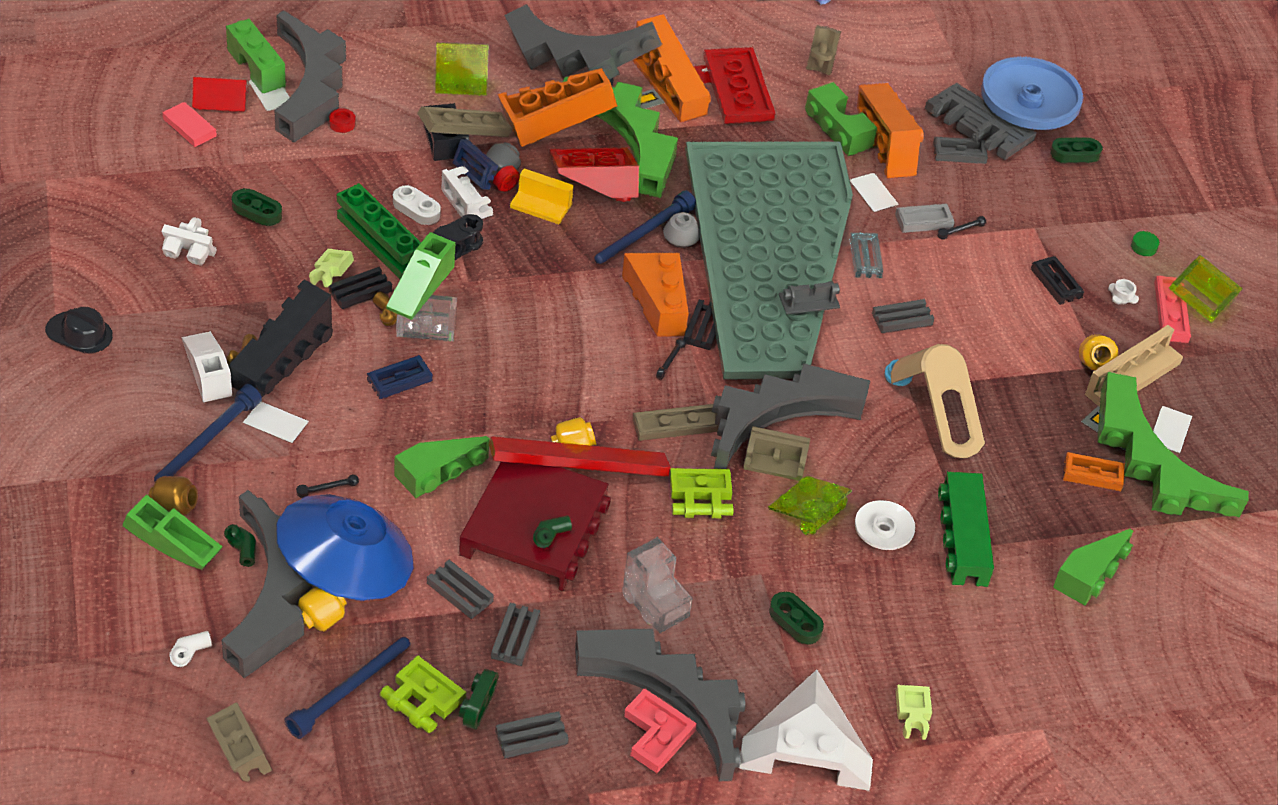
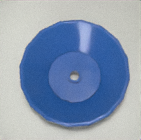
[276,494,414,601]

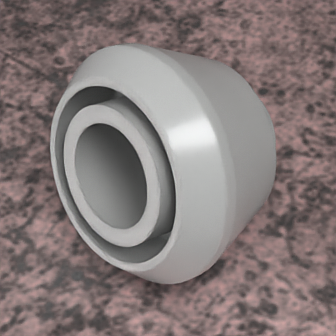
[663,212,700,248]

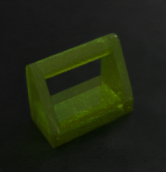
[1169,255,1243,323]

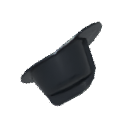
[45,307,113,353]

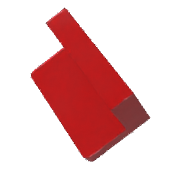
[192,77,249,112]

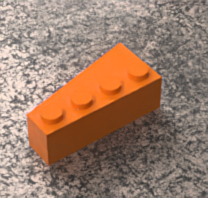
[633,14,711,123]
[497,68,617,147]
[857,83,923,178]

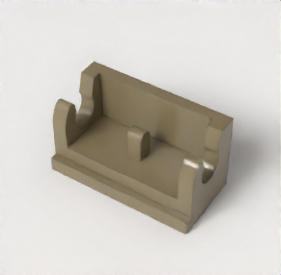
[744,426,811,481]
[207,702,272,781]

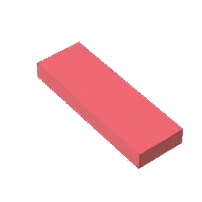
[1154,276,1191,343]

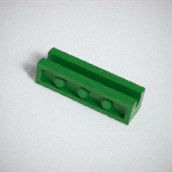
[337,183,421,279]
[938,472,994,587]

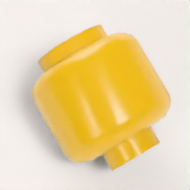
[1079,334,1119,371]
[551,417,597,446]
[298,587,347,631]

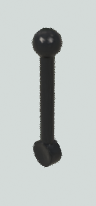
[937,216,986,240]
[656,338,686,380]
[296,474,359,498]

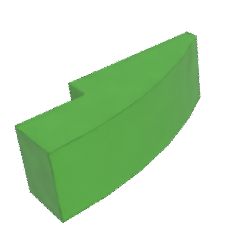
[122,494,223,570]

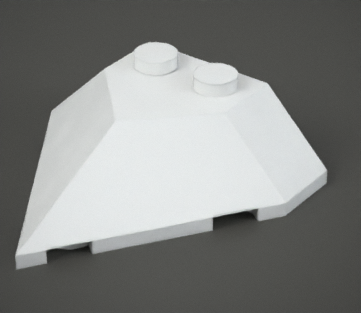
[739,669,873,791]

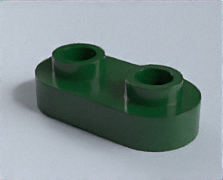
[1050,137,1103,163]
[231,188,282,226]
[769,591,824,644]
[459,669,499,730]

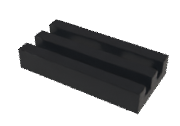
[1031,256,1084,305]
[329,267,392,309]
[684,299,716,350]

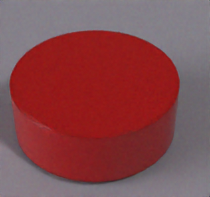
[329,108,356,133]
[493,165,520,192]

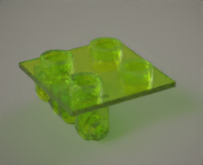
[435,42,489,95]
[768,476,852,535]

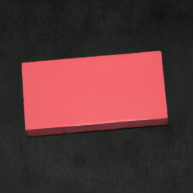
[162,102,217,147]

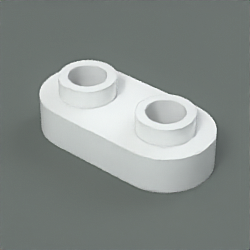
[393,185,441,225]

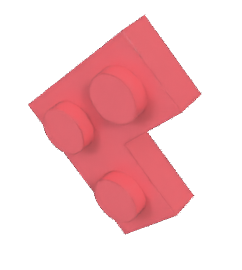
[624,688,697,773]

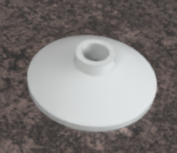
[855,500,915,550]

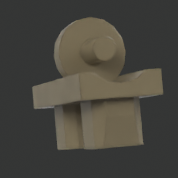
[806,25,841,75]

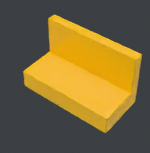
[510,168,574,225]

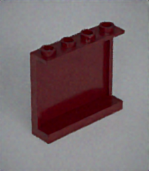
[459,462,611,591]

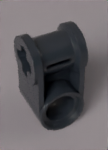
[433,214,483,260]

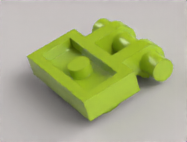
[670,468,733,519]
[380,656,466,733]

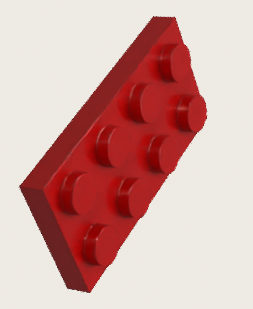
[703,47,775,124]

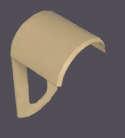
[891,344,985,458]

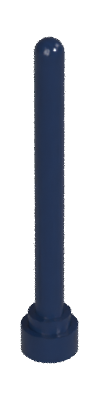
[594,190,696,264]
[154,384,262,482]
[284,637,410,739]

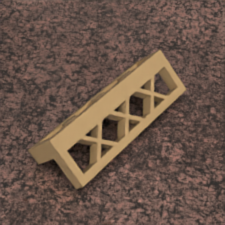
[1085,325,1183,406]

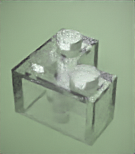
[396,272,457,342]
[622,537,693,634]

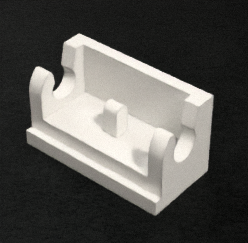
[441,166,493,224]

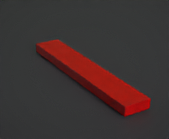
[489,436,671,477]

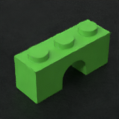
[226,19,286,94]
[805,82,877,156]

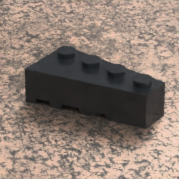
[229,279,333,397]

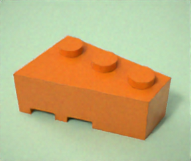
[622,253,688,337]

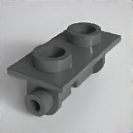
[779,281,840,315]

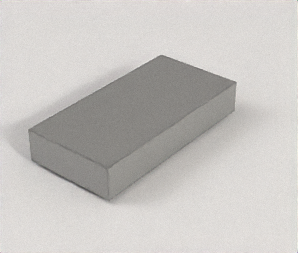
[895,204,955,233]

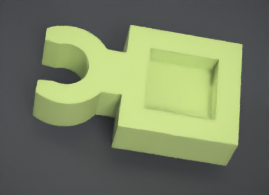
[309,249,354,287]
[896,685,932,740]

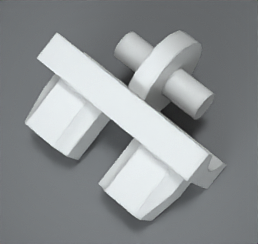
[161,217,217,266]

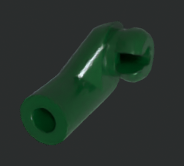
[533,515,572,548]
[224,524,256,567]

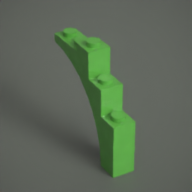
[563,77,678,198]
[1097,372,1249,517]

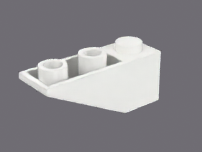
[182,331,232,402]

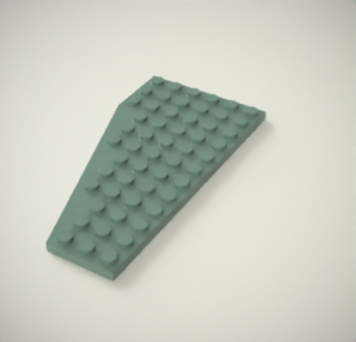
[685,142,853,380]

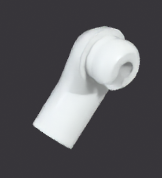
[170,631,212,667]

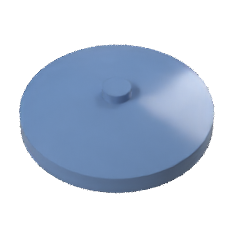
[981,57,1083,130]

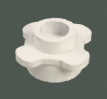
[1108,279,1139,304]

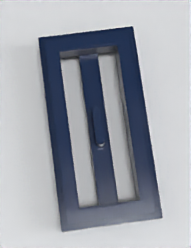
[453,139,498,189]
[367,355,433,399]

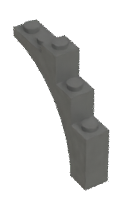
[504,4,662,79]
[274,11,346,143]
[711,363,870,469]
[221,490,312,678]
[575,629,745,781]

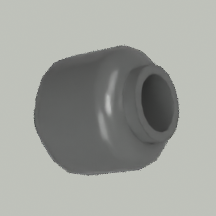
[486,142,521,182]

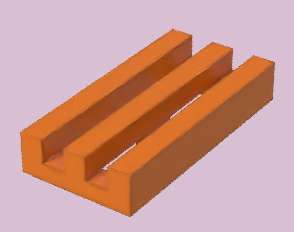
[1063,452,1125,491]

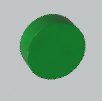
[1131,231,1160,256]

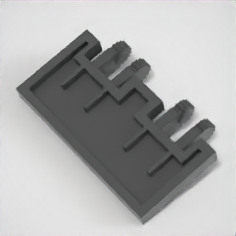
[925,83,1037,160]

